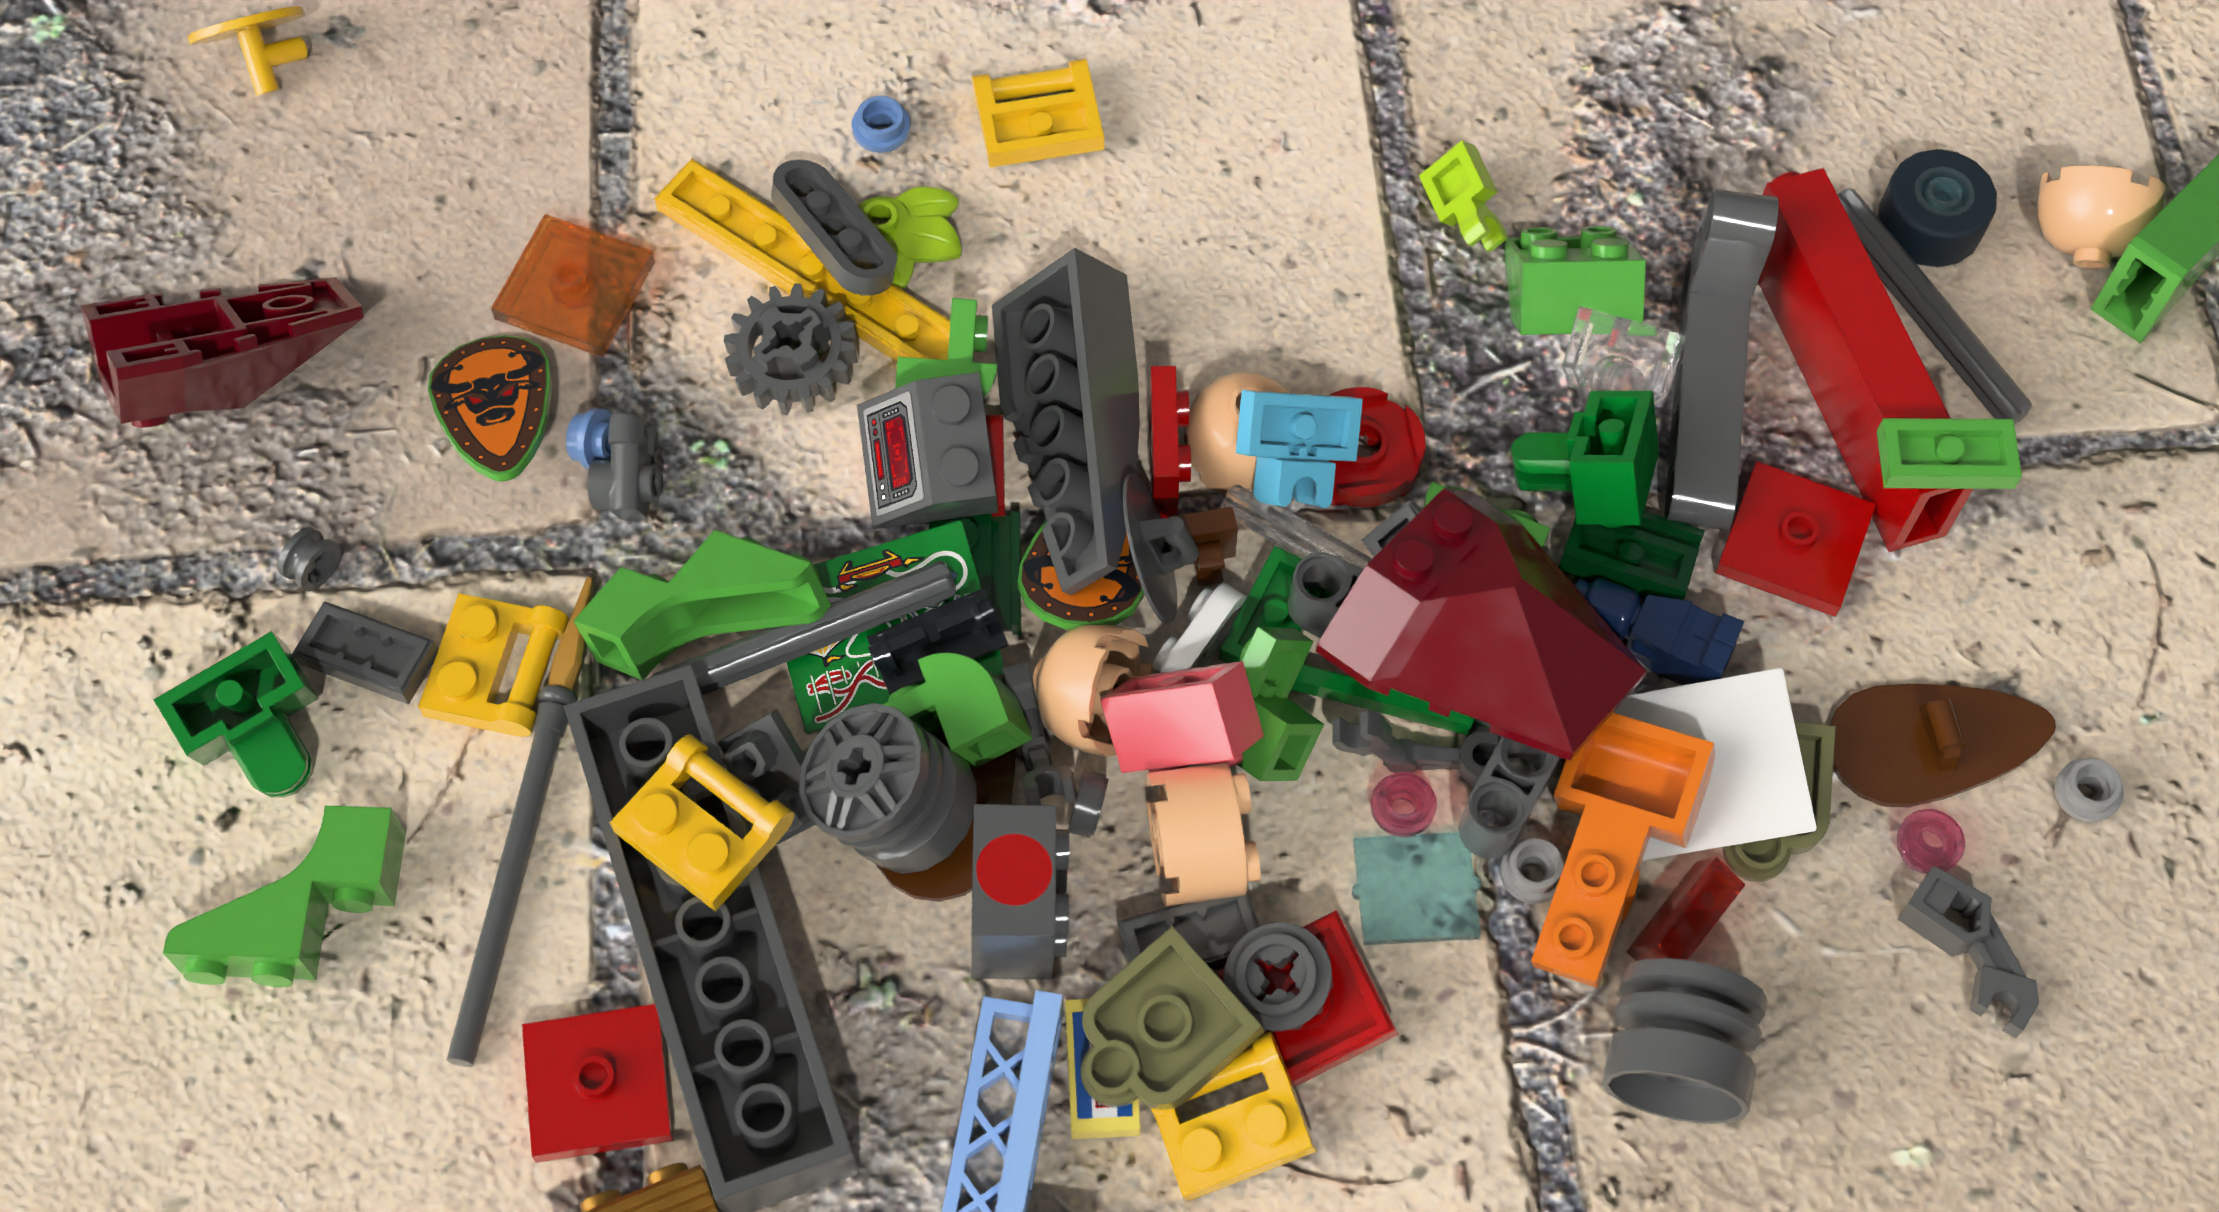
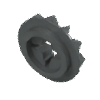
[1224,922,1334,1033]

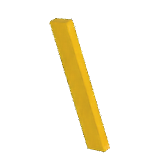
[654,159,950,362]

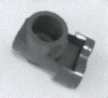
[587,413,661,520]

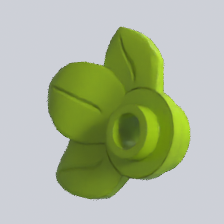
[858,186,962,288]

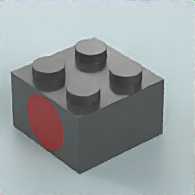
[971,804,1069,980]

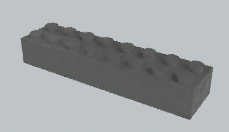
[564,664,859,1212]

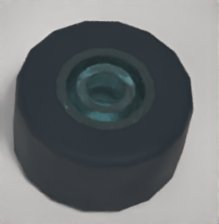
[1878,149,1997,267]

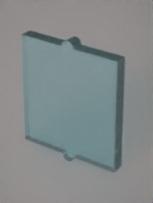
[1351,832,1481,945]

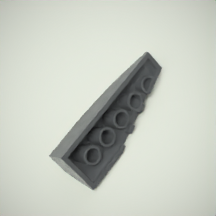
[992,248,1140,595]

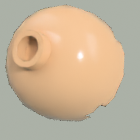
[2037,166,2166,269]
[1184,372,1291,498]
[1033,625,1152,757]

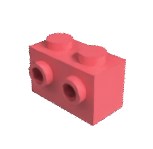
[1100,661,1264,773]

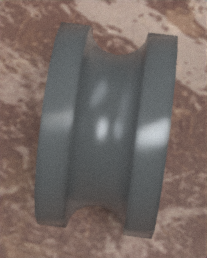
[277,527,341,592]

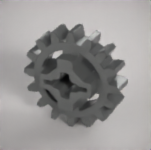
[723,283,859,415]

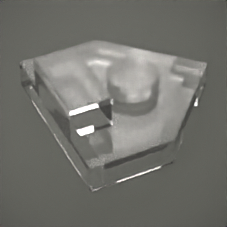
[1562,306,1685,410]

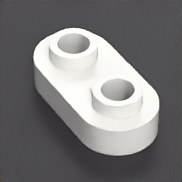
[1153,583,1247,673]

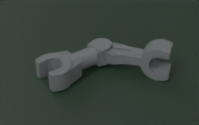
[1002,662,1077,805]
[1332,710,1499,786]

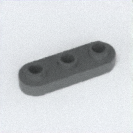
[771,160,897,295]

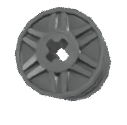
[799,703,977,874]
[1601,958,1767,1124]

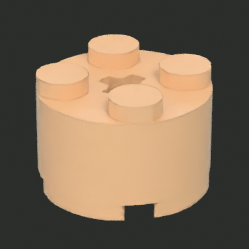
[1145,763,1261,907]

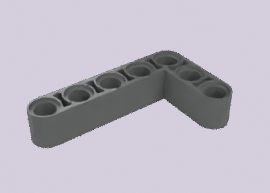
[1664,189,1779,530]
[1287,552,1562,859]

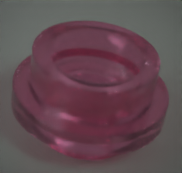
[1370,772,1437,837]
[1896,809,1965,874]

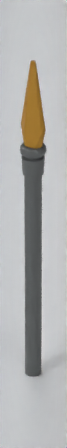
[446,577,593,1067]

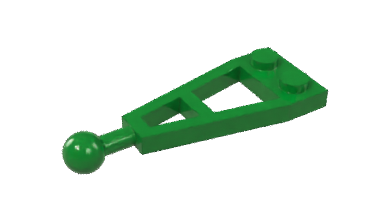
[1218,546,1490,735]

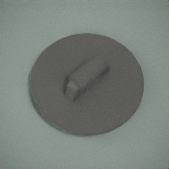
[1123,474,1199,624]

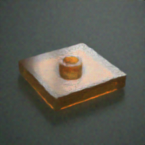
[491,214,655,357]

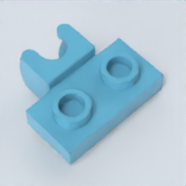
[1236,390,1363,508]

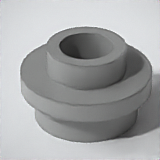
[2054,758,2124,823]
[1500,838,1566,904]

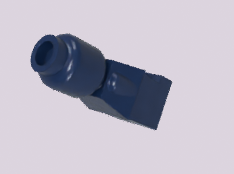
[1575,578,1745,685]

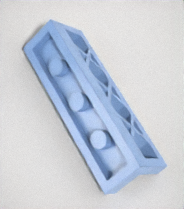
[942,990,1064,1212]

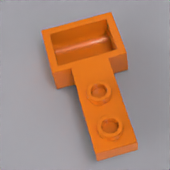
[1531,713,1715,988]

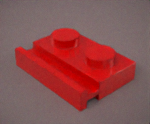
[1150,366,1191,519]

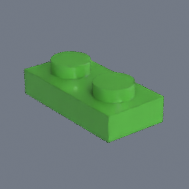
[1877,418,2022,489]

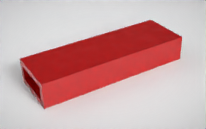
[1758,167,1973,552]

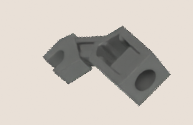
[1897,865,2039,1039]

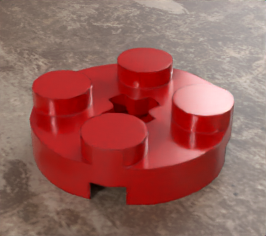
[1329,387,1426,507]

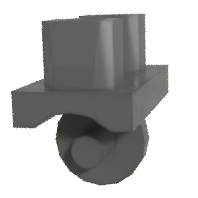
[717,709,816,845]

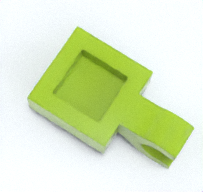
[1419,140,1508,252]

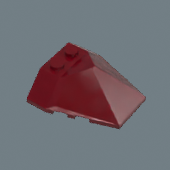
[80,277,364,428]
[1315,488,1647,761]

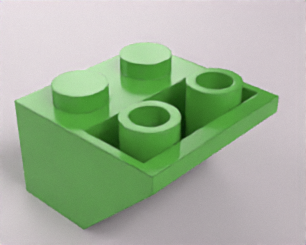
[1504,226,1646,335]

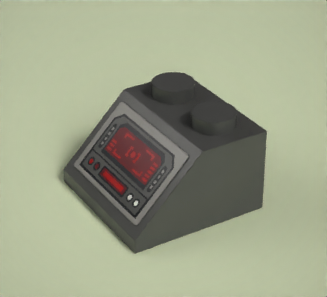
[857,372,998,529]

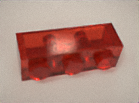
[1626,856,1745,962]

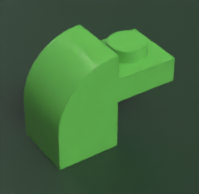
[895,298,997,402]
[1236,627,1324,781]
[882,653,1033,768]

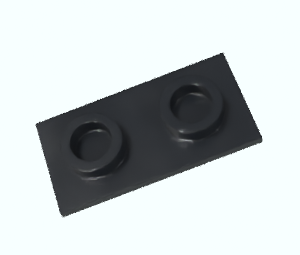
[867,587,1009,695]

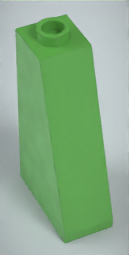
[2090,154,2219,344]

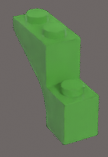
[573,530,831,680]
[163,805,406,987]

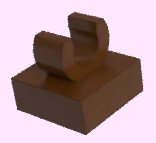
[1169,506,1238,586]

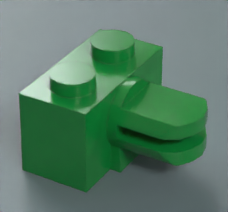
[1511,391,1659,528]
[153,631,319,798]

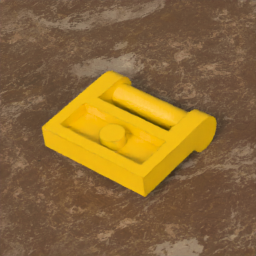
[971,58,1104,168]
[418,593,569,737]
[610,734,795,912]
[1150,1032,1317,1202]

